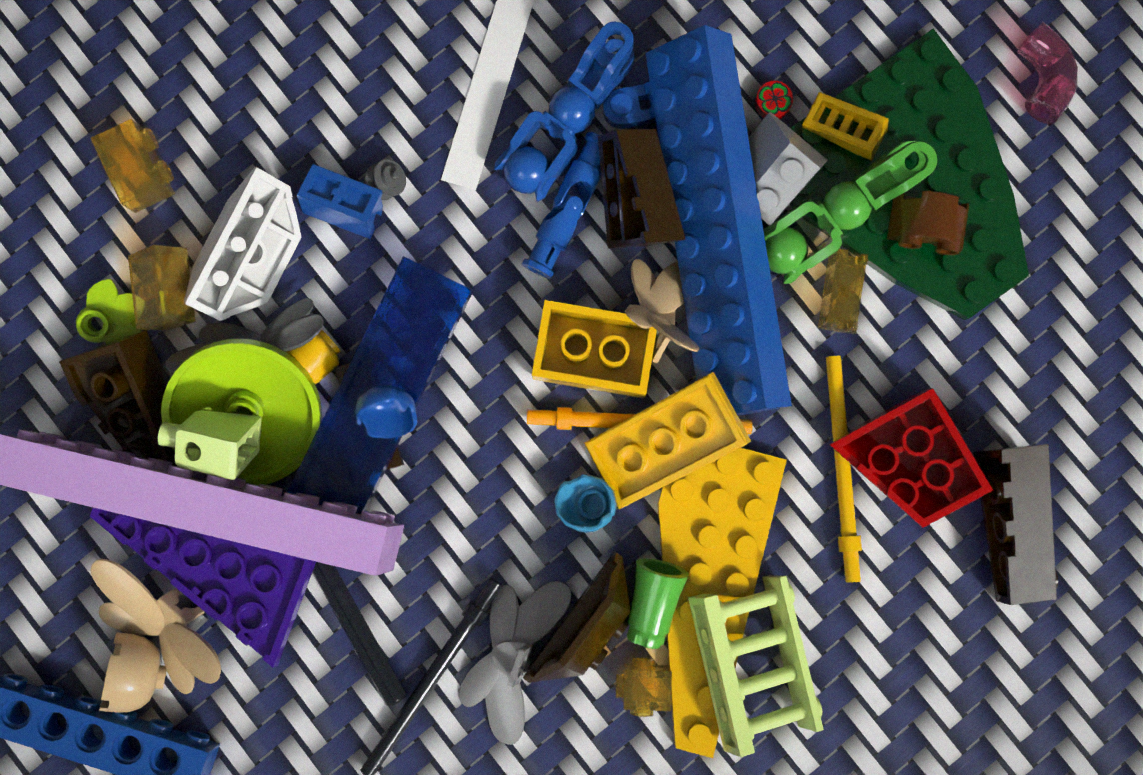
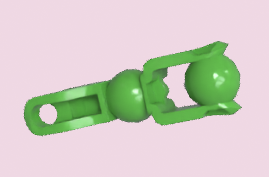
[763,141,937,284]

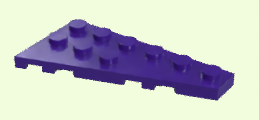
[90,508,316,668]

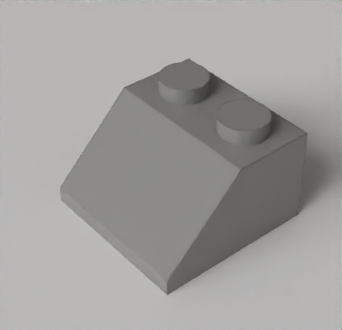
[748,112,828,225]

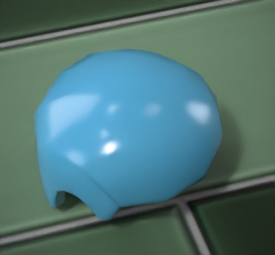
[554,474,617,533]

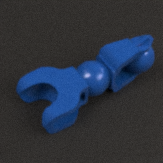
[494,21,635,202]

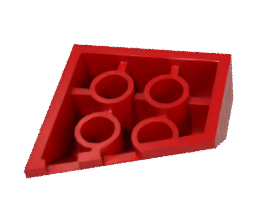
[829,388,993,528]

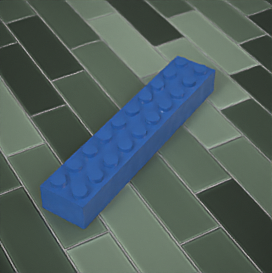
[645,25,792,416]

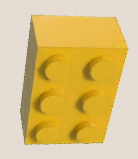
[531,300,657,398]

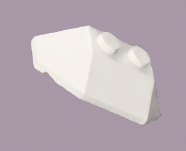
[184,167,301,321]

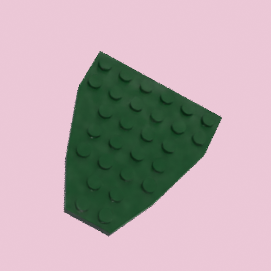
[790,28,1029,320]

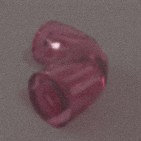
[1016,21,1078,124]

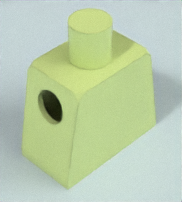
[158,410,262,480]

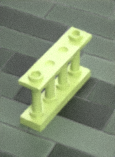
[688,575,824,757]

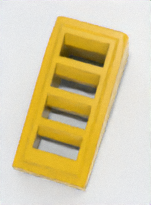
[802,92,889,161]

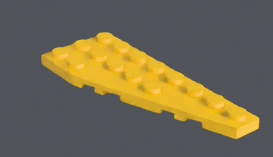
[657,448,787,758]

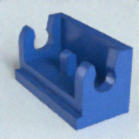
[297,164,383,239]

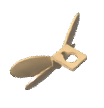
[625,259,699,364]
[90,559,221,694]

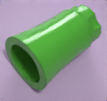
[627,558,689,649]

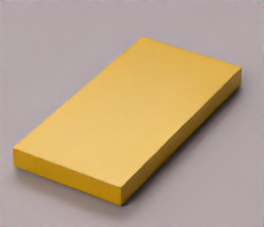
[584,372,751,509]

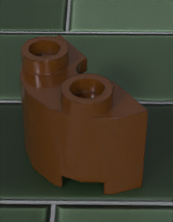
[887,191,969,255]

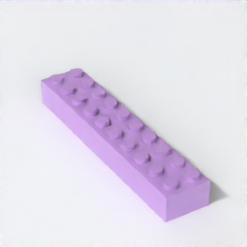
[0,429,404,576]

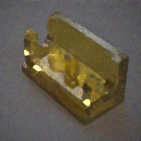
[818,249,868,334]

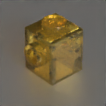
[615,658,672,717]

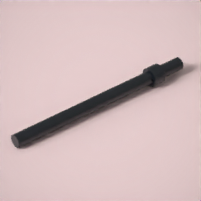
[360,578,503,775]

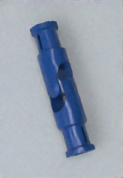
[522,132,601,279]

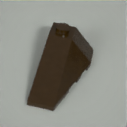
[59,330,177,466]

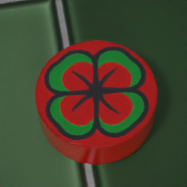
[755,81,793,119]

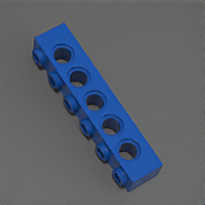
[0,673,220,775]

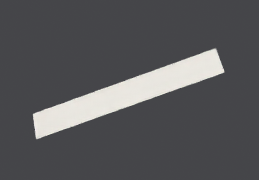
[441,0,534,190]

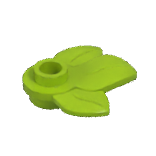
[76,279,149,343]

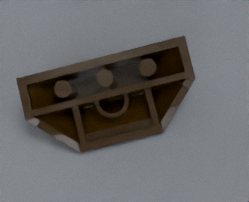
[523,550,630,683]

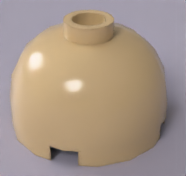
[99,632,167,713]

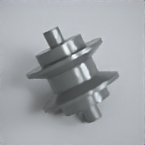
[364,159,406,200]

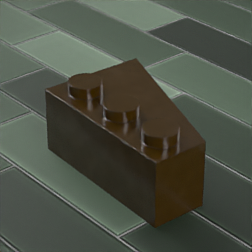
[598,129,686,249]

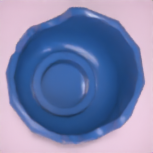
[355,385,417,439]

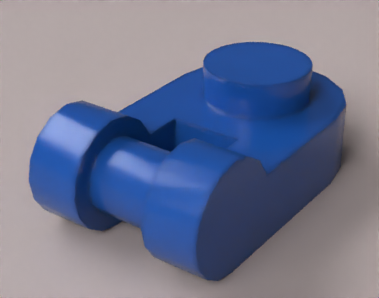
[603,81,656,129]

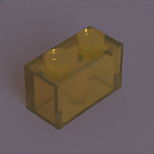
[91,119,175,213]
[128,245,196,330]

